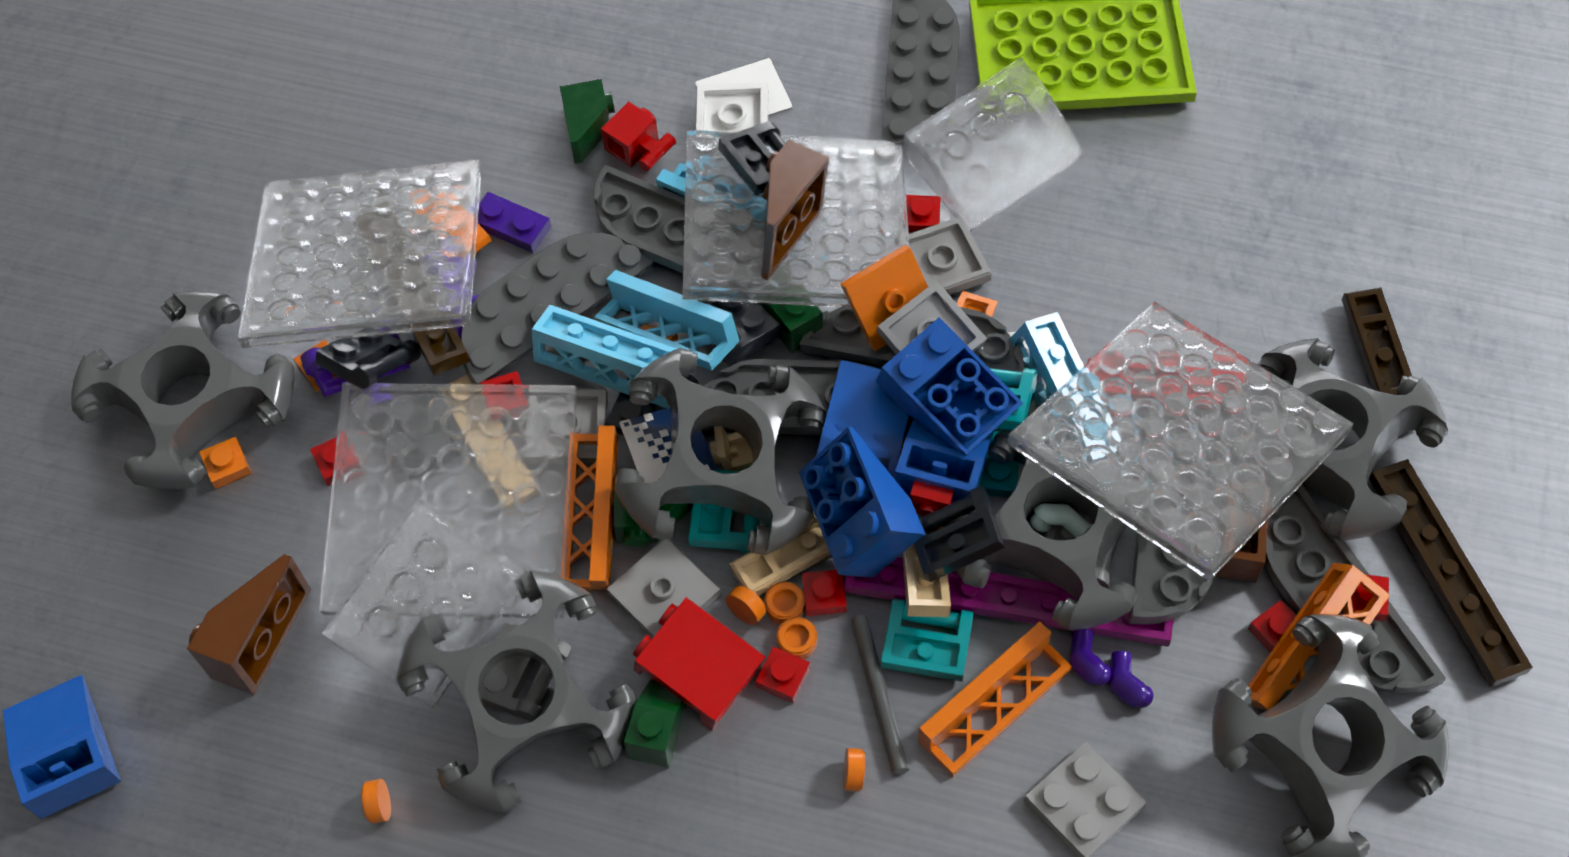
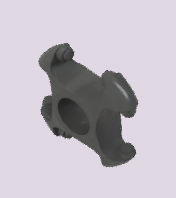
[71,291,295,490]
[1213,338,1448,541]
[614,348,827,556]
[943,417,1180,631]
[396,571,638,813]
[1212,614,1449,857]

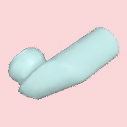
[1030,503,1092,538]

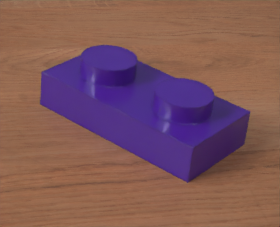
[471,192,552,253]

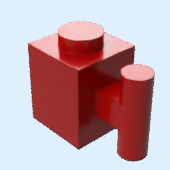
[601,101,677,172]

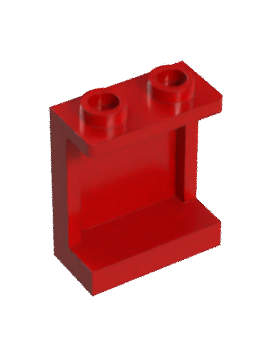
[632,597,766,731]

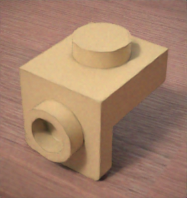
[710,426,753,471]

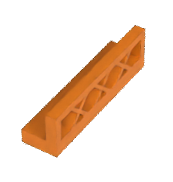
[561,425,619,590]
[1248,563,1390,711]
[918,621,1073,778]

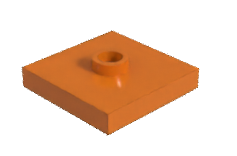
[840,245,928,351]

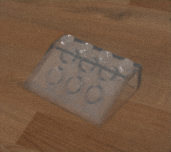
[903,58,1084,232]
[322,498,527,709]

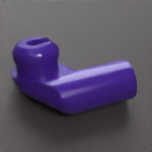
[1069,629,1111,686]
[1110,651,1154,708]

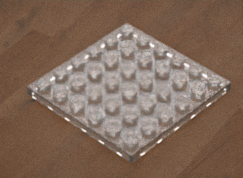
[682,130,910,308]
[238,160,481,349]
[1008,301,1353,581]
[319,383,577,618]

